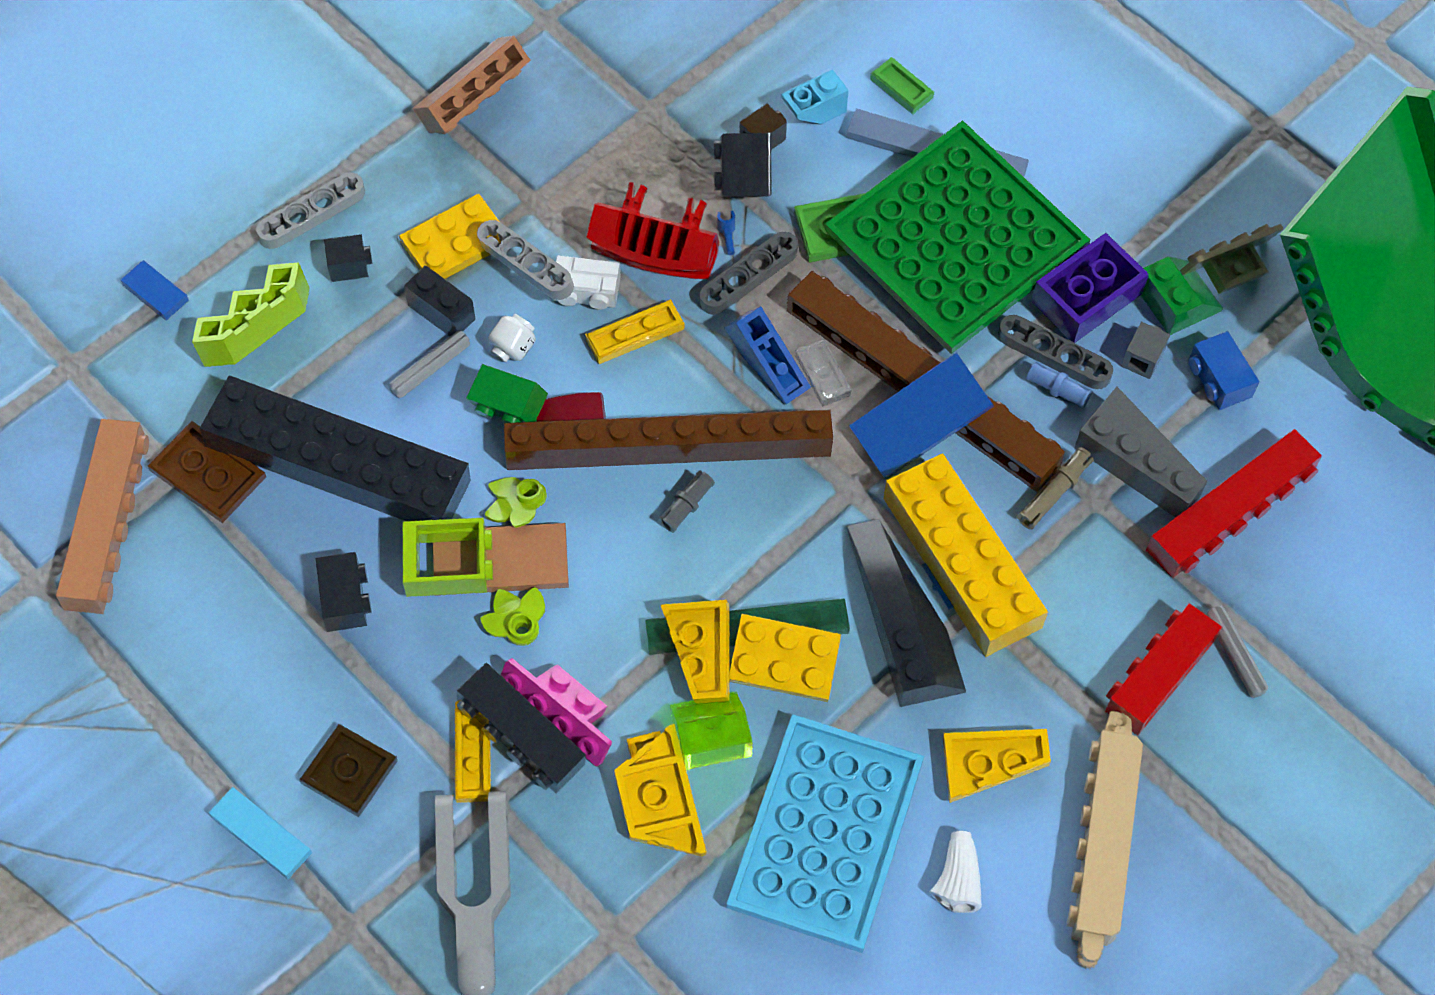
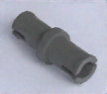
[658,470,715,533]

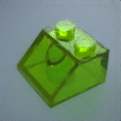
[670,691,753,770]

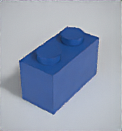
[1188,331,1260,410]

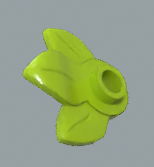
[485,477,547,528]
[480,587,545,646]

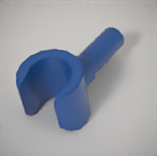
[717,211,735,255]

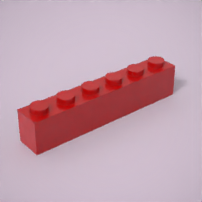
[1146,429,1322,578]

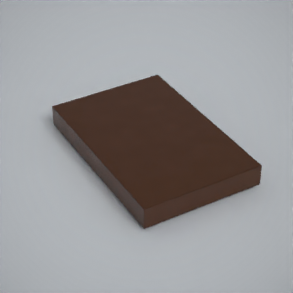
[148,421,266,524]

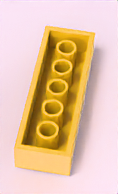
[883,453,1048,657]

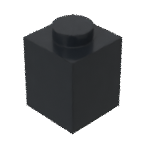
[324,234,373,282]

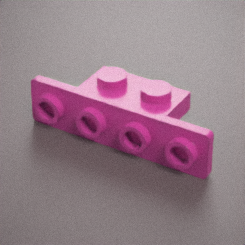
[500,658,612,767]

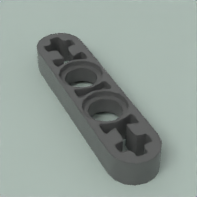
[699,232,798,315]
[998,315,1113,389]

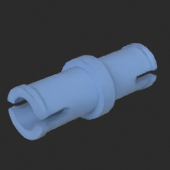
[1026,361,1093,409]

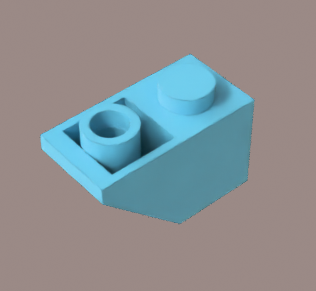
[781,69,849,124]

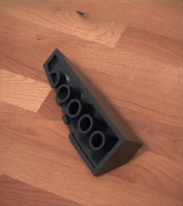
[847,519,966,707]

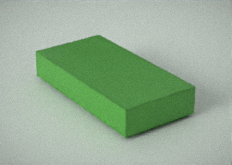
[870,57,934,114]

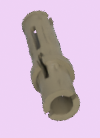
[1017,447,1094,529]

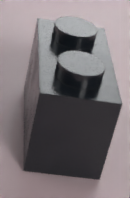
[404,265,475,336]
[315,552,372,632]

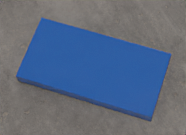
[849,352,994,480]

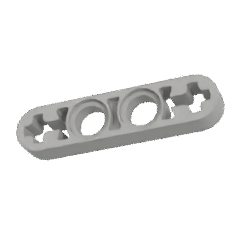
[256,172,365,249]
[477,220,574,300]

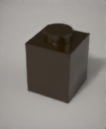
[739,103,787,150]

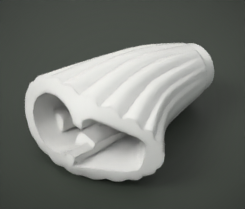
[930,831,982,913]

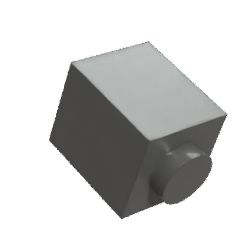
[1121,322,1171,379]

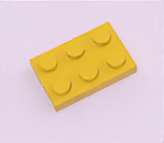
[399,193,501,279]
[729,614,841,702]

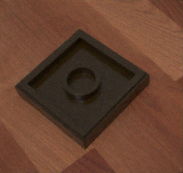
[299,724,398,817]

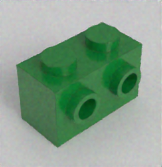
[466,364,548,423]

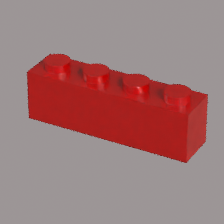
[1105,603,1222,736]

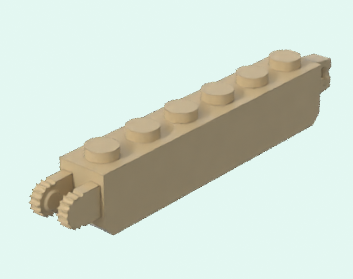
[1067,711,1143,970]

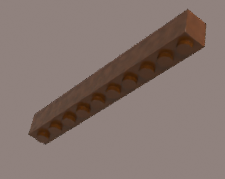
[787,271,1065,493]
[504,410,833,470]

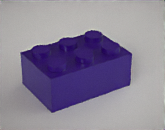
[1031,233,1149,343]

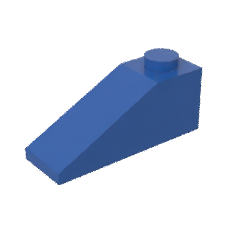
[724,306,811,405]

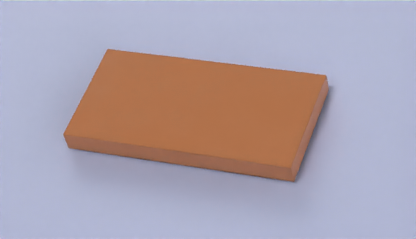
[433,523,569,596]

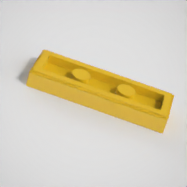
[585,299,685,364]
[455,701,491,803]

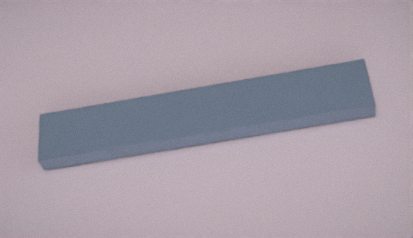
[846,108,1029,177]

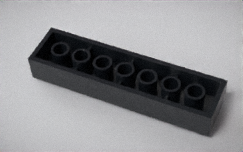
[199,375,471,521]

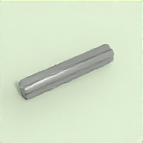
[389,330,470,398]
[1206,605,1268,698]

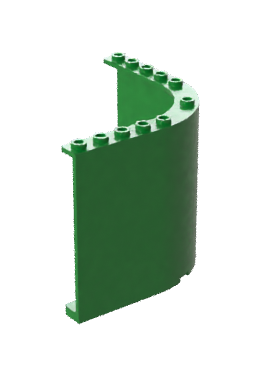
[1280,86,1435,448]

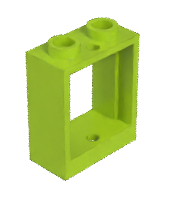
[403,518,493,597]

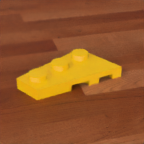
[661,600,729,703]
[943,729,1051,803]

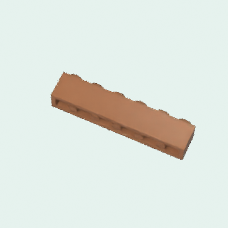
[56,419,149,614]

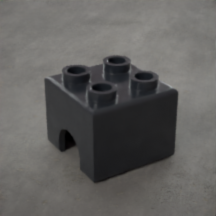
[714,133,772,197]

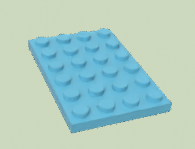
[726,714,924,953]

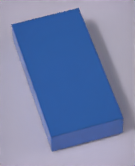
[121,260,189,320]

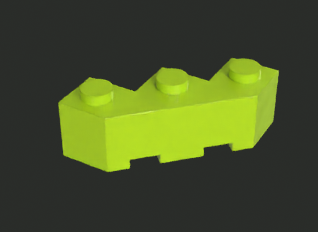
[192,262,310,367]

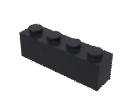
[457,662,586,793]

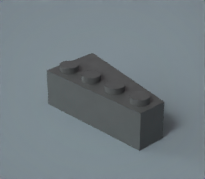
[1074,386,1207,517]

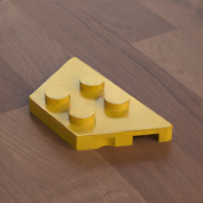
[614,724,707,856]

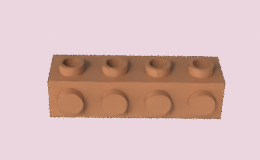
[413,36,531,134]

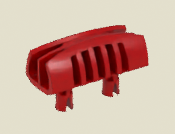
[586,182,720,279]

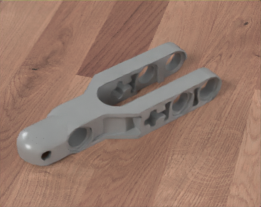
[435,791,511,995]

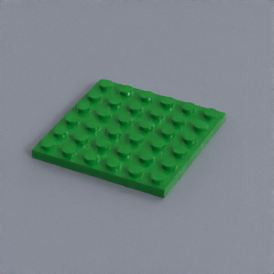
[825,120,1091,354]

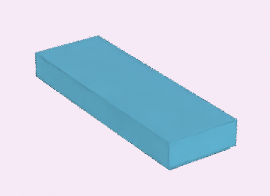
[209,787,312,879]

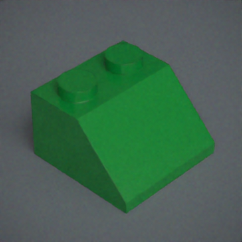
[1141,256,1223,335]

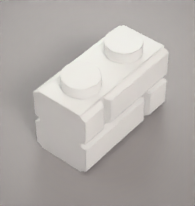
[552,256,620,310]

